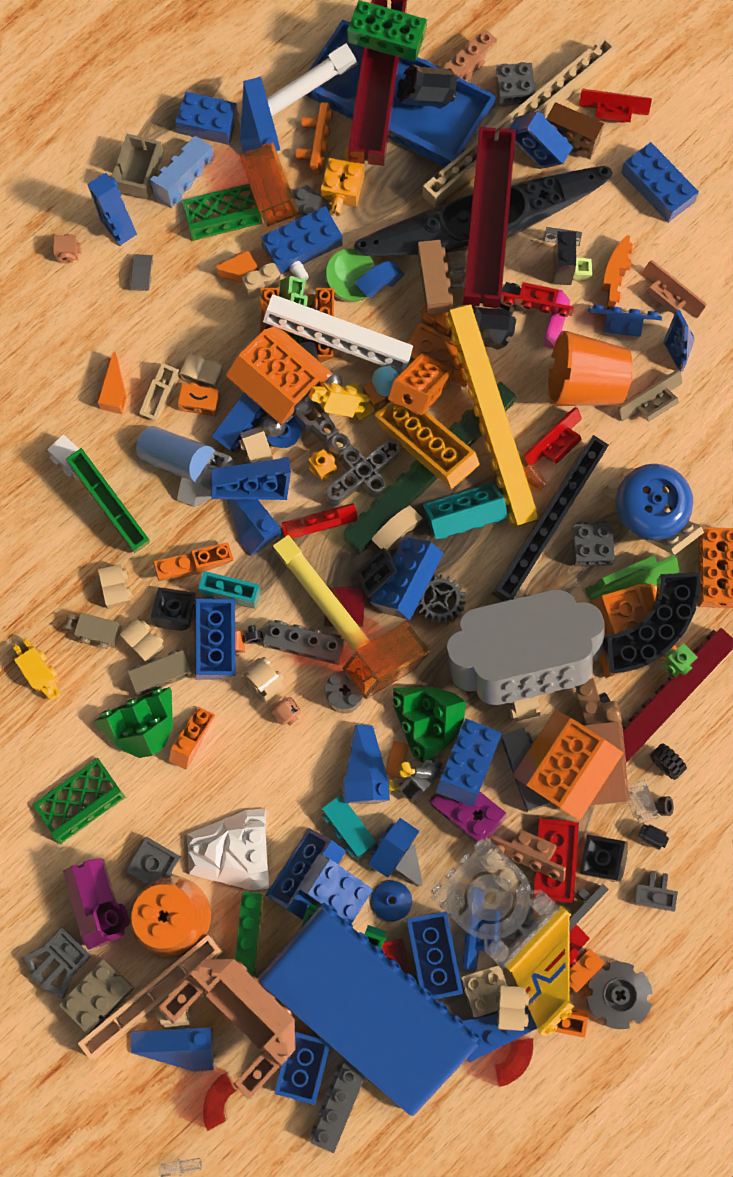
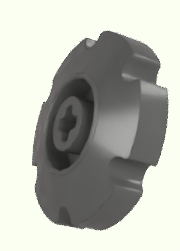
[586,962,653,1029]

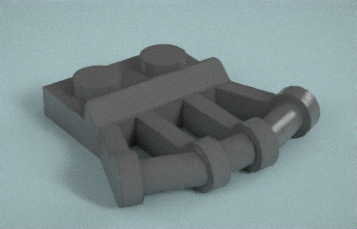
[22,927,92,999]

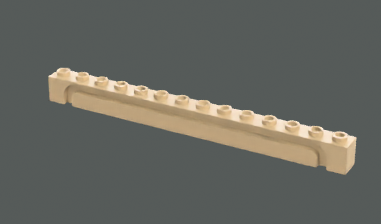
[422,36,617,208]

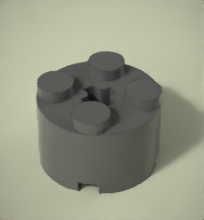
[325,671,365,713]

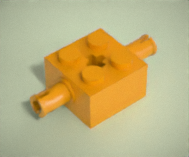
[321,147,364,216]

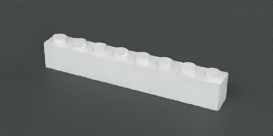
[263,294,413,373]

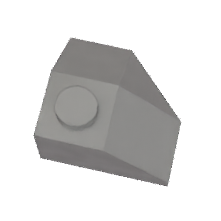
[177,466,213,507]

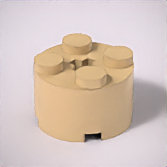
[240,657,284,703]
[508,696,540,721]

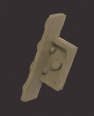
[618,369,682,422]

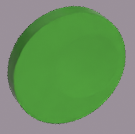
[325,249,376,302]

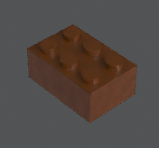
[546,102,604,159]

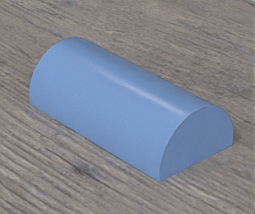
[136,426,215,482]

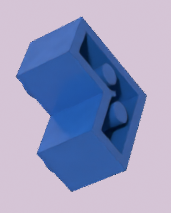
[368,818,420,878]

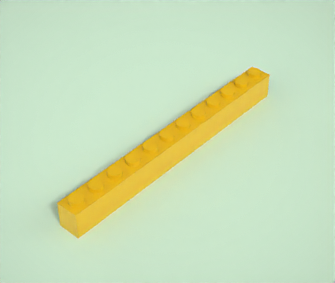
[446,305,539,528]

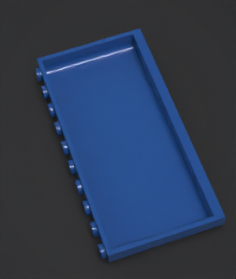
[305,19,496,167]
[258,902,481,1116]

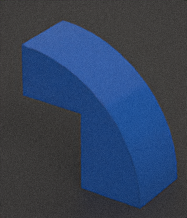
[355,261,405,298]

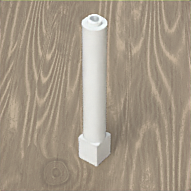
[238,43,358,125]

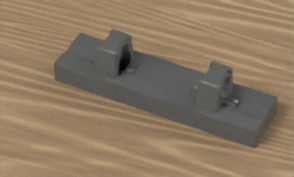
[569,884,609,931]

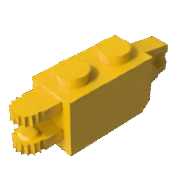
[308,383,369,417]
[13,637,61,701]

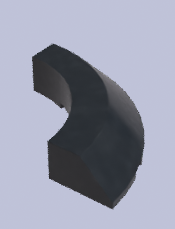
[605,572,700,674]

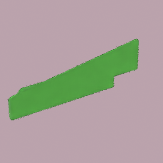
[280,276,308,343]
[585,555,680,601]

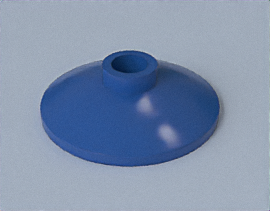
[265,417,302,448]
[372,881,412,922]

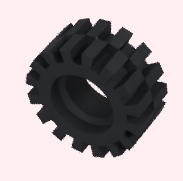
[650,743,687,780]

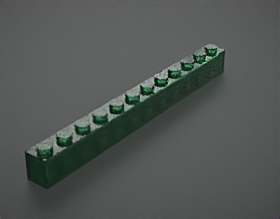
[343,381,517,555]

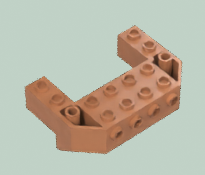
[158,959,295,1099]

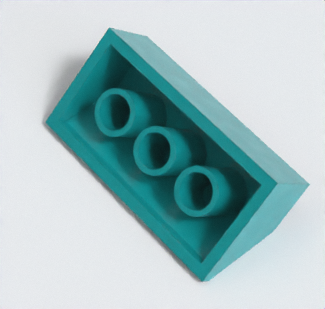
[422,482,508,539]

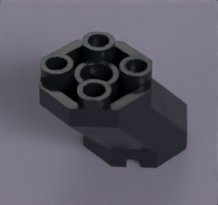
[396,64,459,109]
[451,305,516,350]

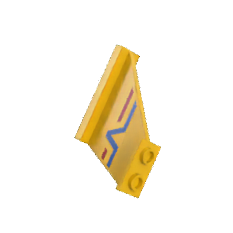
[504,905,574,1036]

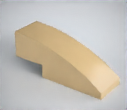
[139,363,181,421]

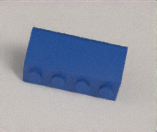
[194,599,236,680]
[265,828,346,920]

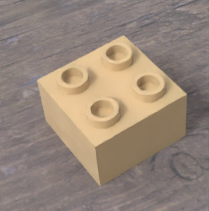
[460,965,507,1018]

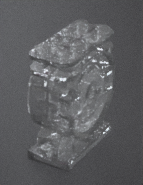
[430,837,560,970]

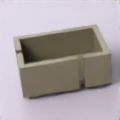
[112,134,164,199]
[59,959,135,1034]

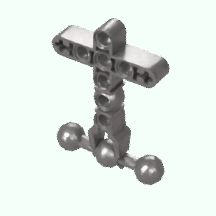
[262,370,401,506]

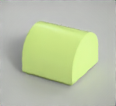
[573,258,592,281]

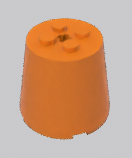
[548,330,632,406]
[130,876,211,958]

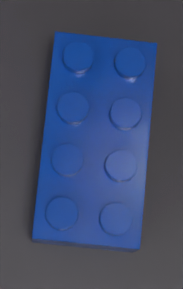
[621,142,699,223]
[261,206,343,275]
[370,536,444,620]
[436,718,502,807]
[406,911,463,999]

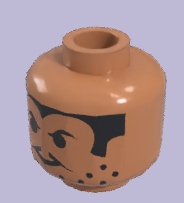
[271,696,301,726]

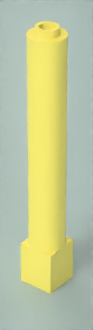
[273,535,370,654]

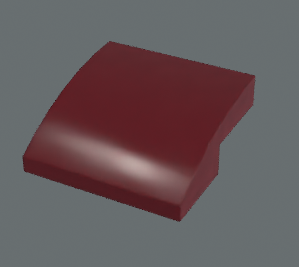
[324,587,365,627]

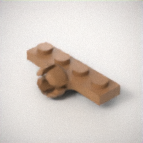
[575,678,622,725]

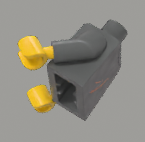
[388,758,443,803]

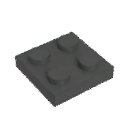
[126,837,181,884]

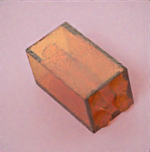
[240,142,301,227]
[342,621,431,700]

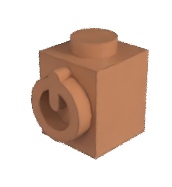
[53,234,82,263]

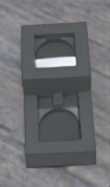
[131,254,153,291]

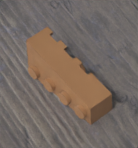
[418,240,453,315]

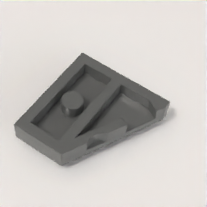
[291,185,336,217]

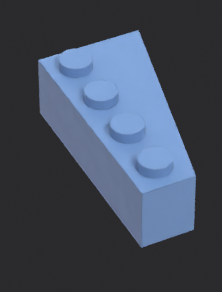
[150,136,214,208]

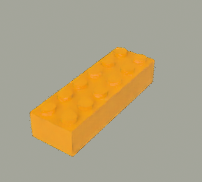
[375,398,480,489]

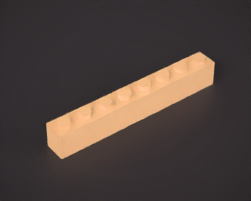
[78,935,223,1060]

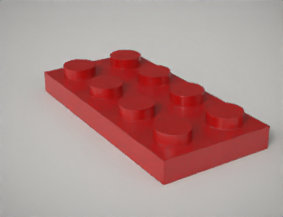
[533,818,579,903]

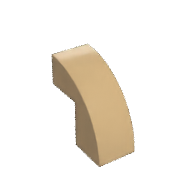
[371,506,423,551]

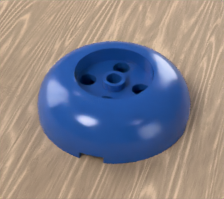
[615,463,694,541]

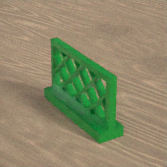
[182,183,263,241]
[33,758,126,844]

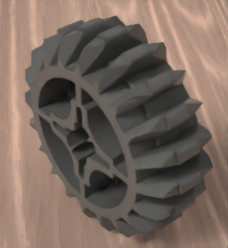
[416,574,466,626]

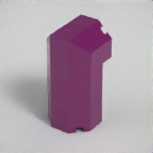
[63,858,130,950]

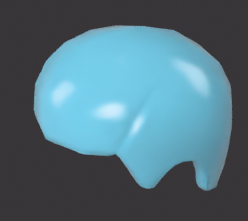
[372,366,399,397]

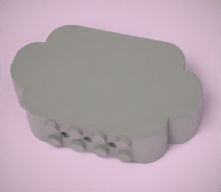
[447,590,605,705]

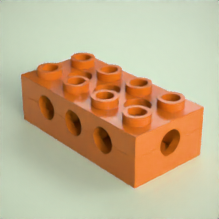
[388,353,454,415]
[698,527,733,608]

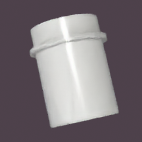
[289,261,309,281]

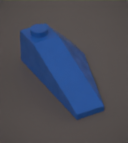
[240,76,281,157]
[663,310,695,372]
[227,499,282,556]
[342,725,390,804]
[131,1028,214,1071]

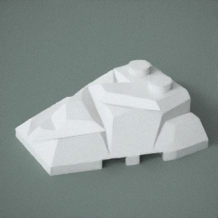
[187,809,270,891]

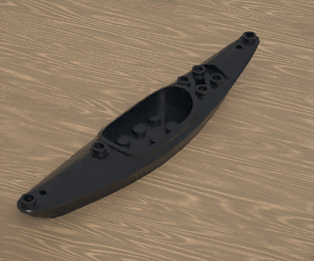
[354,166,613,256]

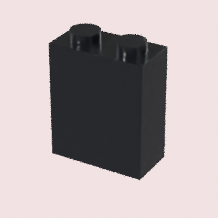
[553,231,576,285]

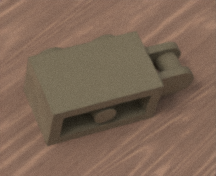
[63,613,121,649]

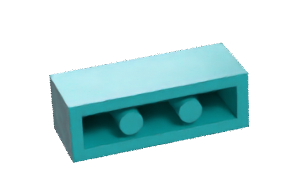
[198,571,261,609]
[321,795,377,859]

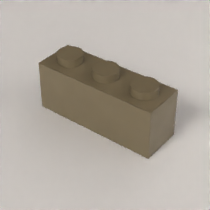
[128,650,193,696]

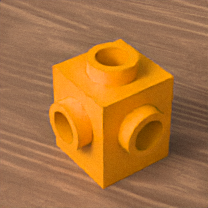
[308,449,337,483]

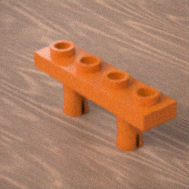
[296,103,333,175]

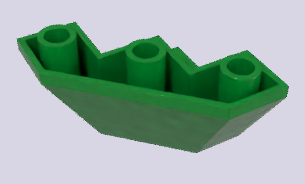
[94,687,173,758]
[392,687,466,763]

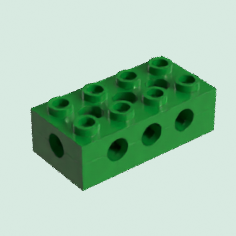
[347,0,427,62]

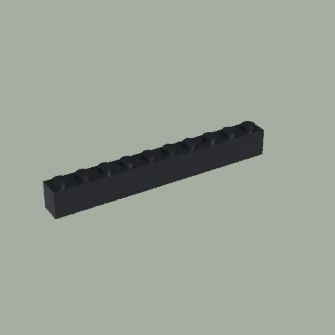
[491,435,609,602]

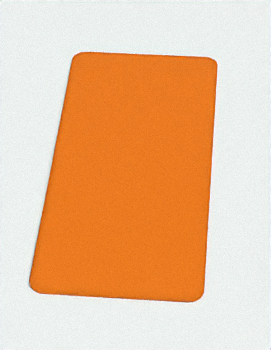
[386,741,409,778]

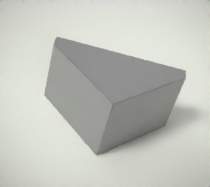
[395,844,423,887]

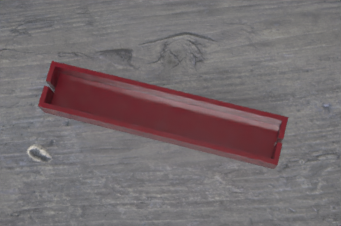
[348,0,407,166]
[463,127,516,308]

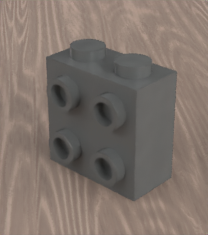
[495,62,535,106]
[572,521,615,566]

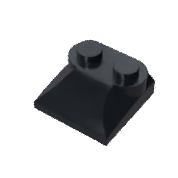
[150,587,196,631]
[579,835,628,882]

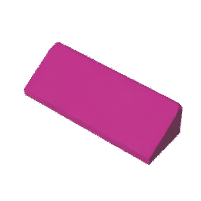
[543,289,570,348]

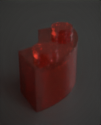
[494,1038,534,1087]
[203,1072,237,1131]

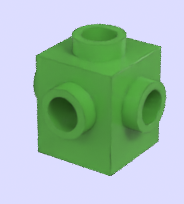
[662,643,698,678]

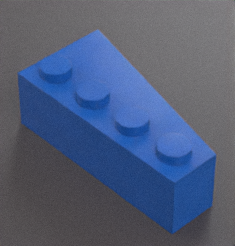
[87,172,137,246]
[212,393,267,452]
[210,457,291,500]
[463,1007,537,1062]

